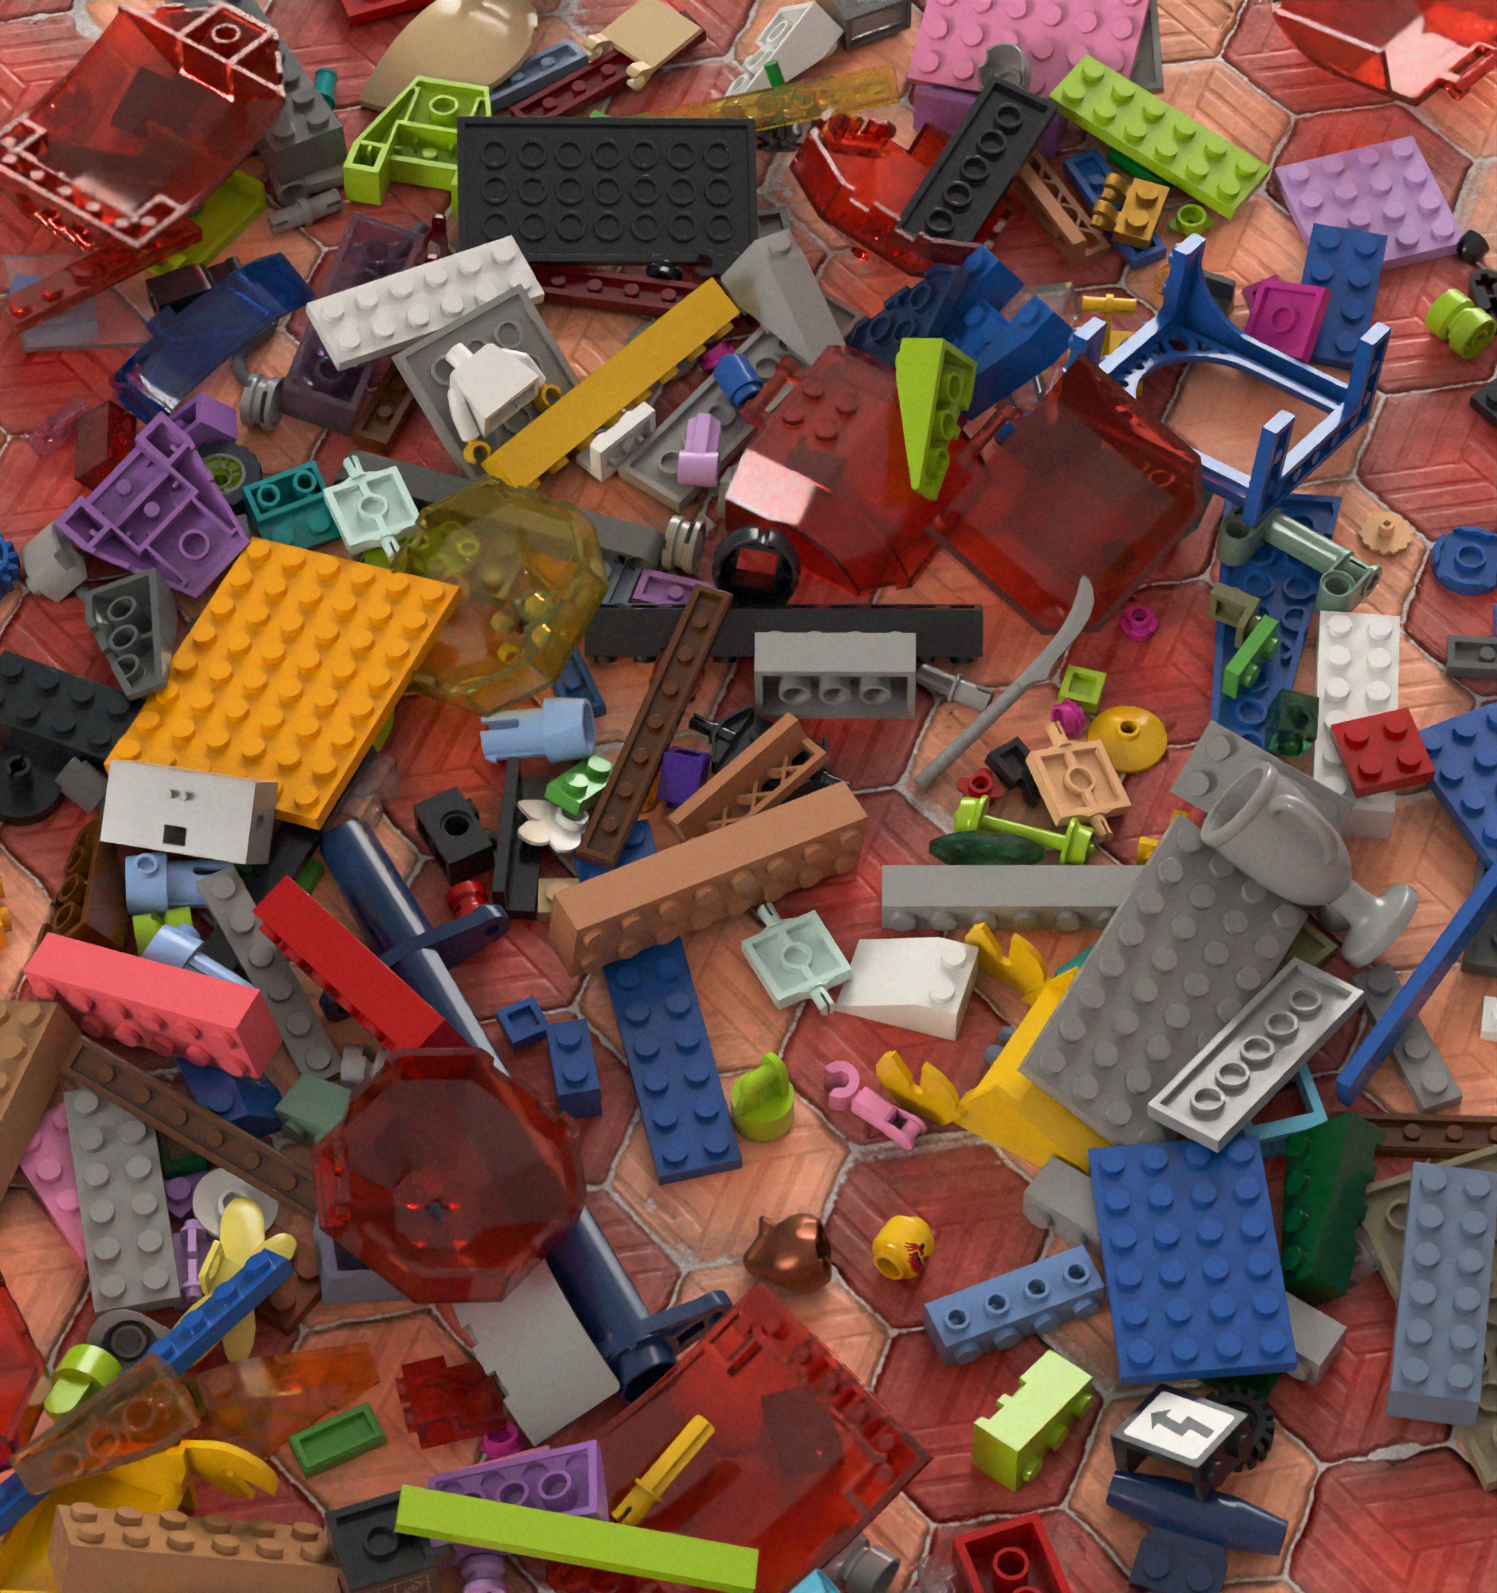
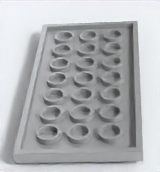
[1017,814,1309,1146]

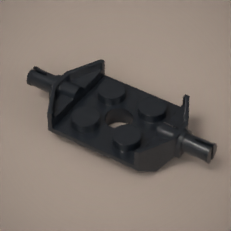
[688,704,852,804]

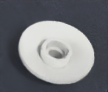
[192,1168,279,1239]

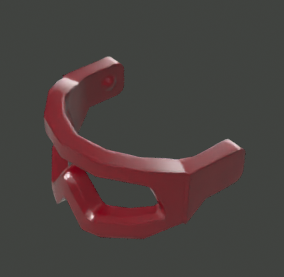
[415,214,448,266]

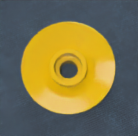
[1087,706,1167,774]

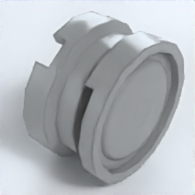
[240,373,287,431]
[661,515,706,574]

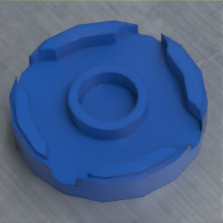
[1431,526,1497,596]

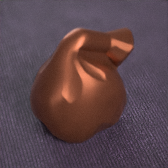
[743,1213,833,1292]

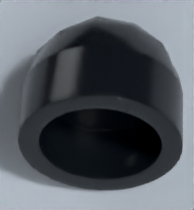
[1456,230,1489,263]

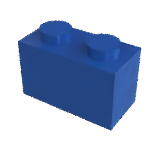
[545,1018,602,1122]

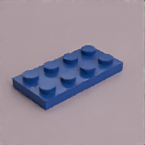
[1301,223,1388,370]

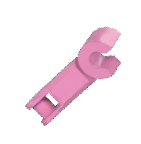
[824,1061,927,1150]

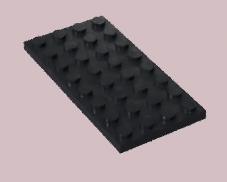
[456,116,758,266]

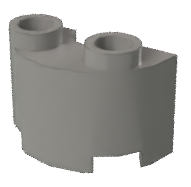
[21,520,87,603]

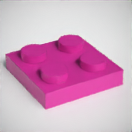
[1244,279,1332,364]

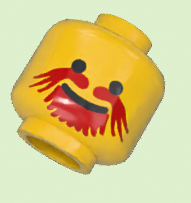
[871,1215,936,1280]

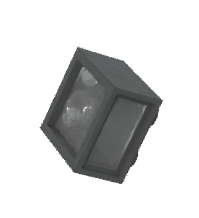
[815,0,912,51]

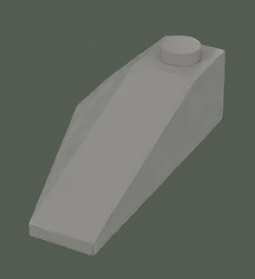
[721,228,852,375]

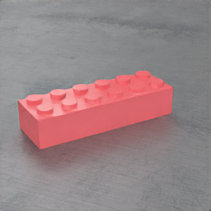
[23,932,283,1079]

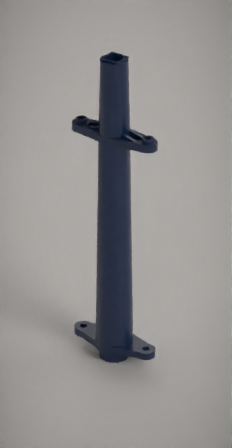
[319,816,735,1406]

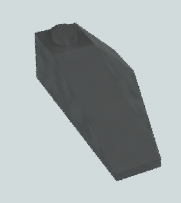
[84,567,178,701]

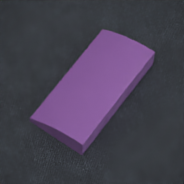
[428,1439,609,1570]

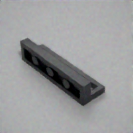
[492,756,550,920]

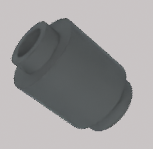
[54,757,108,815]

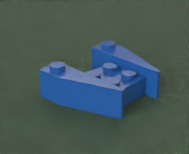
[939,244,1074,421]

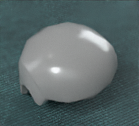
[977,42,1032,91]

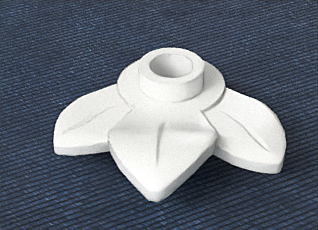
[517,800,589,853]

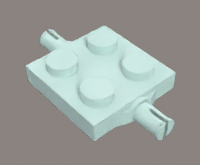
[323,455,424,564]
[741,903,853,1016]

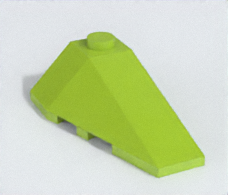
[895,338,978,500]

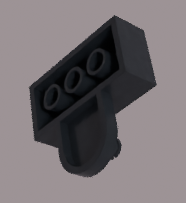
[0,650,146,826]

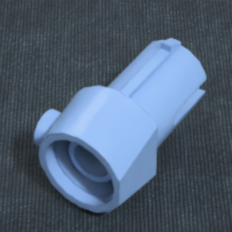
[480,697,596,765]
[125,851,235,918]
[141,923,256,989]

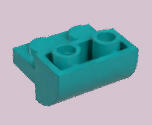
[242,460,342,551]

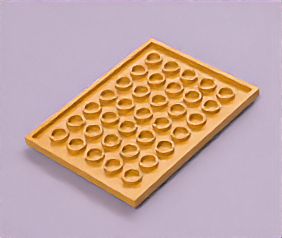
[104,536,462,830]

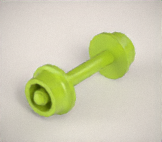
[952,795,1097,865]

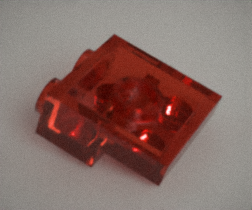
[395,1355,507,1450]

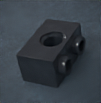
[413,786,497,887]

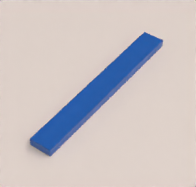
[1336,859,1497,1108]

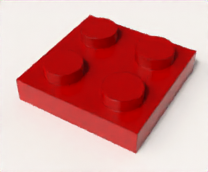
[1330,707,1435,798]

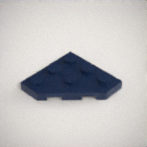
[846,263,970,371]

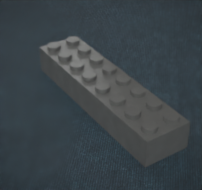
[165,0,348,185]

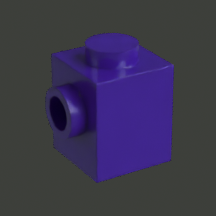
[656,746,712,810]

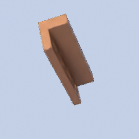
[1010,149,1111,269]
[668,712,830,842]

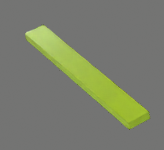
[394,1484,759,1593]

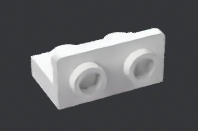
[576,402,656,482]

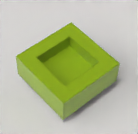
[1058,664,1107,714]

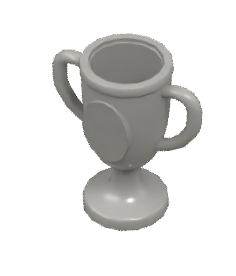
[1200,762,1420,968]

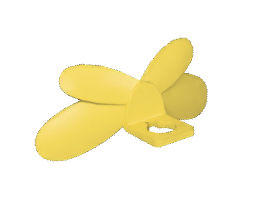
[172,1197,297,1369]

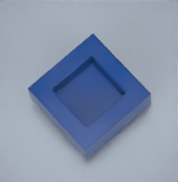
[495,996,549,1052]

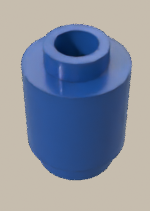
[713,353,765,411]

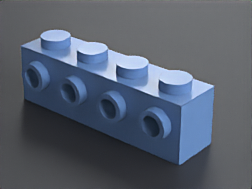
[924,1244,1105,1368]

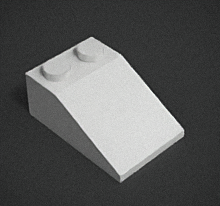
[835,937,980,1041]

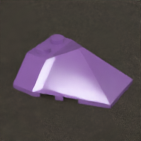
[54,411,250,600]

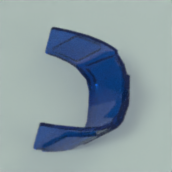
[108,252,317,426]

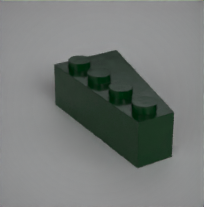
[1280,1111,1386,1308]

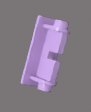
[173,1219,217,1311]

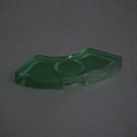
[929,830,1045,865]

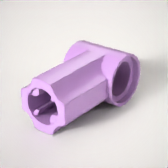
[677,413,722,488]

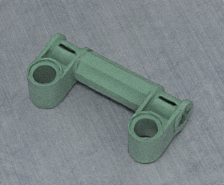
[1216,505,1383,616]

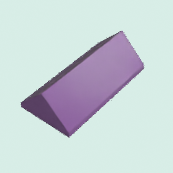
[913,85,1068,158]

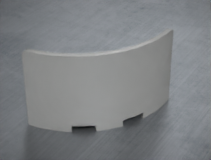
[451,1245,620,1447]

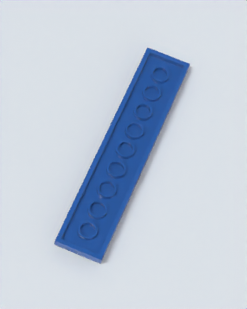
[571,819,742,1185]

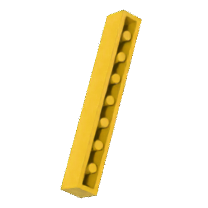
[479,277,740,495]

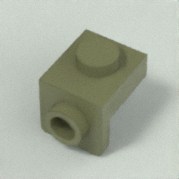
[1208,582,1263,649]

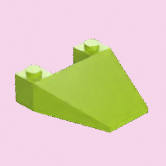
[343,75,491,218]

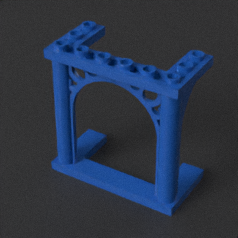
[1055,233,1392,527]

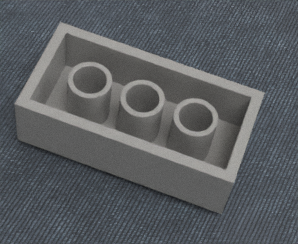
[754,631,916,719]
[1170,720,1355,829]

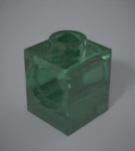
[1264,688,1319,758]

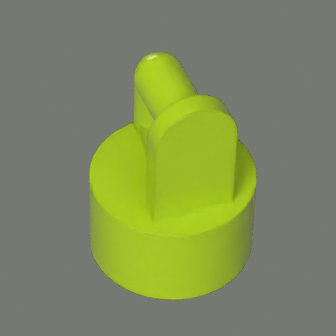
[731,1051,794,1142]
[44,1344,123,1431]

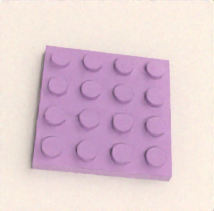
[1273,135,1463,271]

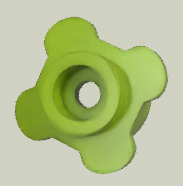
[1169,204,1213,239]

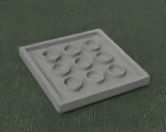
[391,283,580,483]

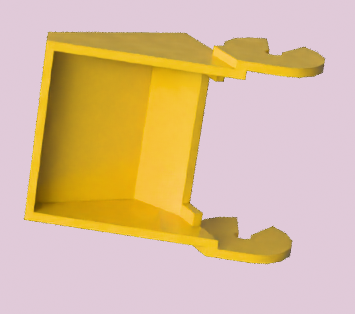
[876,922,1113,1177]
[0,1440,279,1593]

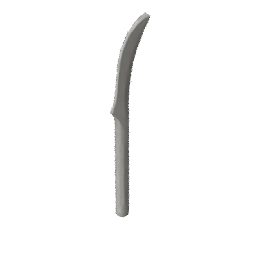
[914,575,1094,791]

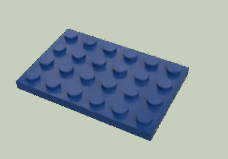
[1087,1135,1298,1385]

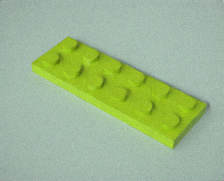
[1047,54,1271,220]

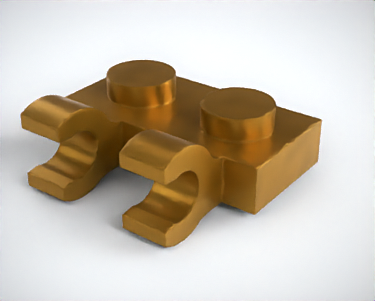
[1090,173,1170,251]

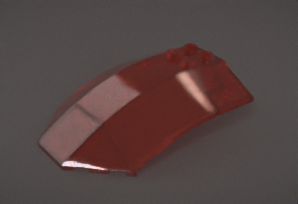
[0,0,286,254]
[546,1280,934,1593]

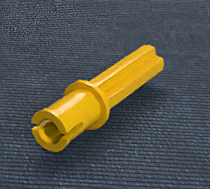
[610,1415,716,1527]

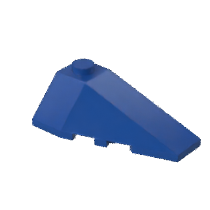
[172,1055,283,1139]

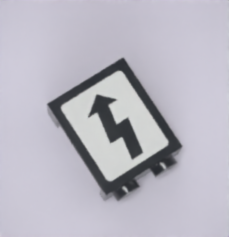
[1110,1383,1254,1502]

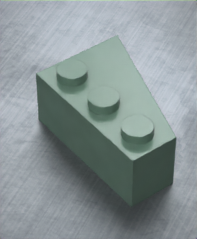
[274,1072,427,1198]

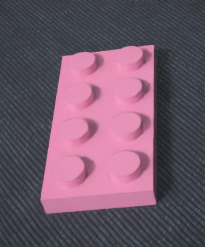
[18,1103,88,1269]

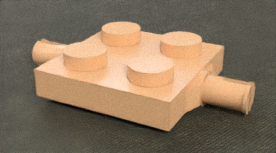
[1025,721,1132,843]

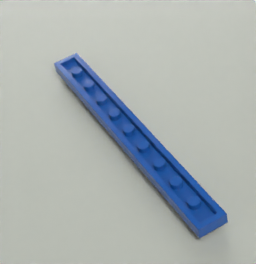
[0,1248,295,1537]

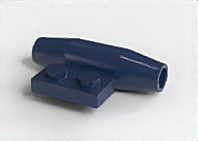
[1106,1470,1289,1593]

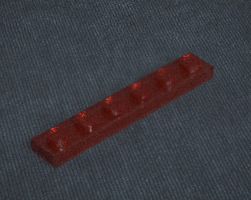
[0,209,203,335]

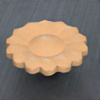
[1359,512,1413,556]

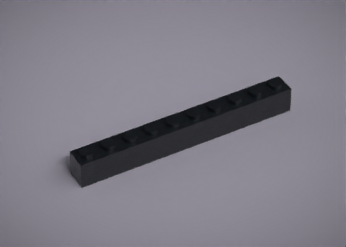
[584,603,983,664]

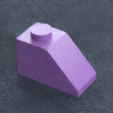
[169,392,238,449]

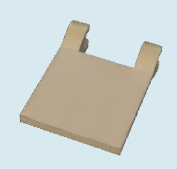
[583,0,702,90]

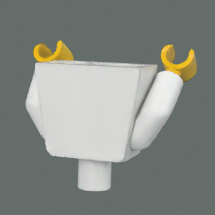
[445,343,561,465]

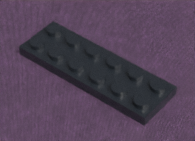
[889,74,1059,266]

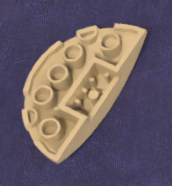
[359,0,539,112]

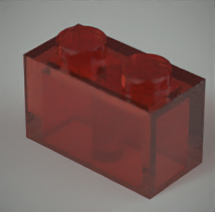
[74,400,137,491]

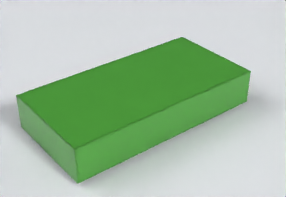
[287,1402,387,1480]

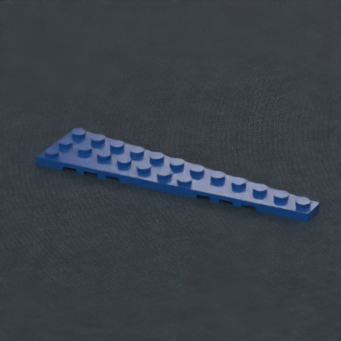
[1204,493,1342,820]

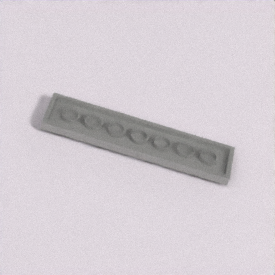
[618,288,867,513]

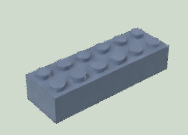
[1385,1162,1497,1428]

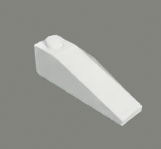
[715,1,844,117]

